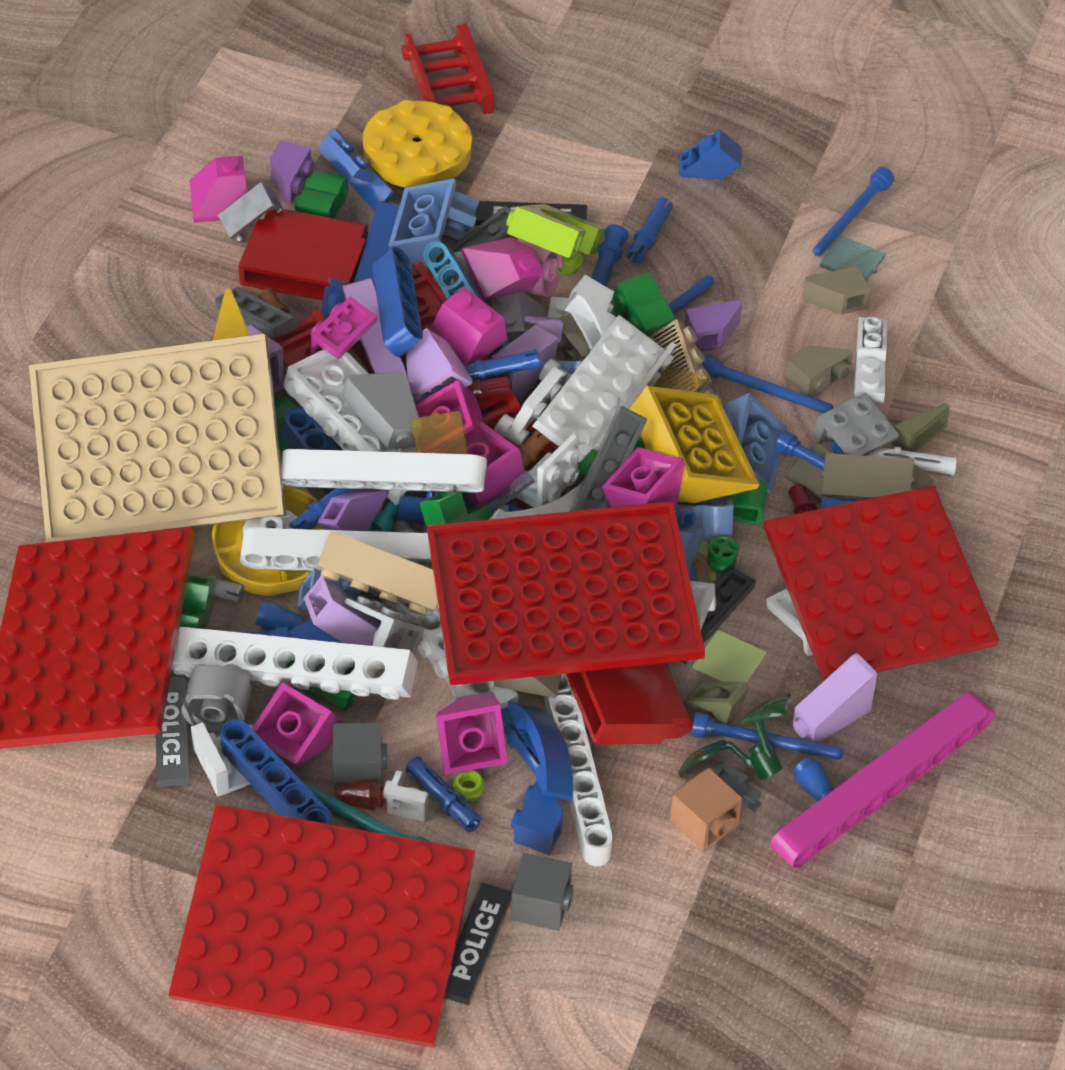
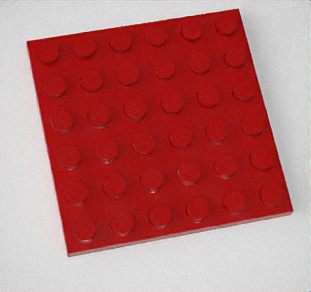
[763,485,1000,682]

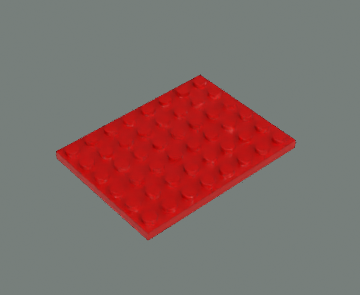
[427,501,705,686]
[0,526,195,749]
[168,804,476,1048]

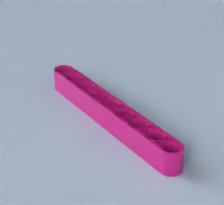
[770,691,996,868]

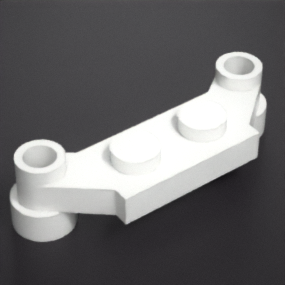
[494,359,572,446]

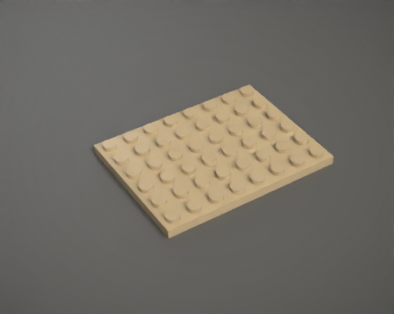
[29,334,286,542]

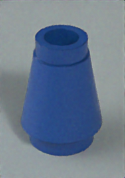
[255,600,303,631]
[792,757,834,801]

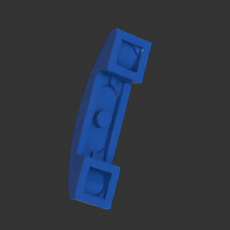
[507,701,573,801]

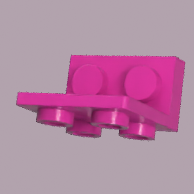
[310,296,377,360]

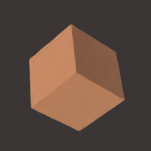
[670,767,742,852]

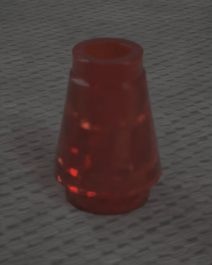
[336,778,385,811]

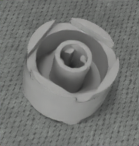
[181,664,252,735]

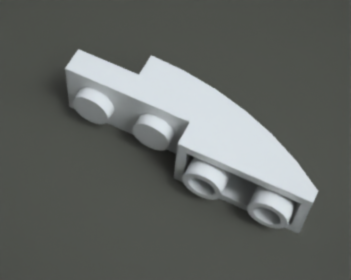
[854,317,887,403]

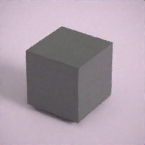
[333,723,387,791]
[511,853,574,931]

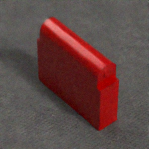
[238,209,368,301]
[565,663,693,745]

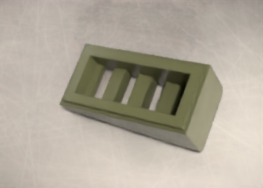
[892,403,950,452]

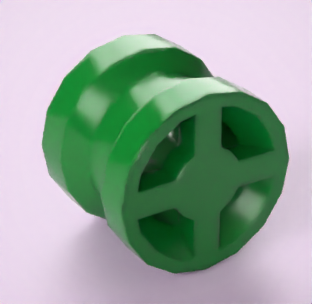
[706,535,739,574]

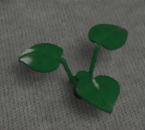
[678,692,791,780]

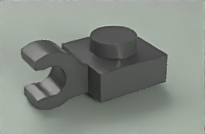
[713,762,761,814]

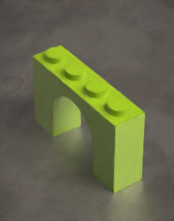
[506,204,605,258]

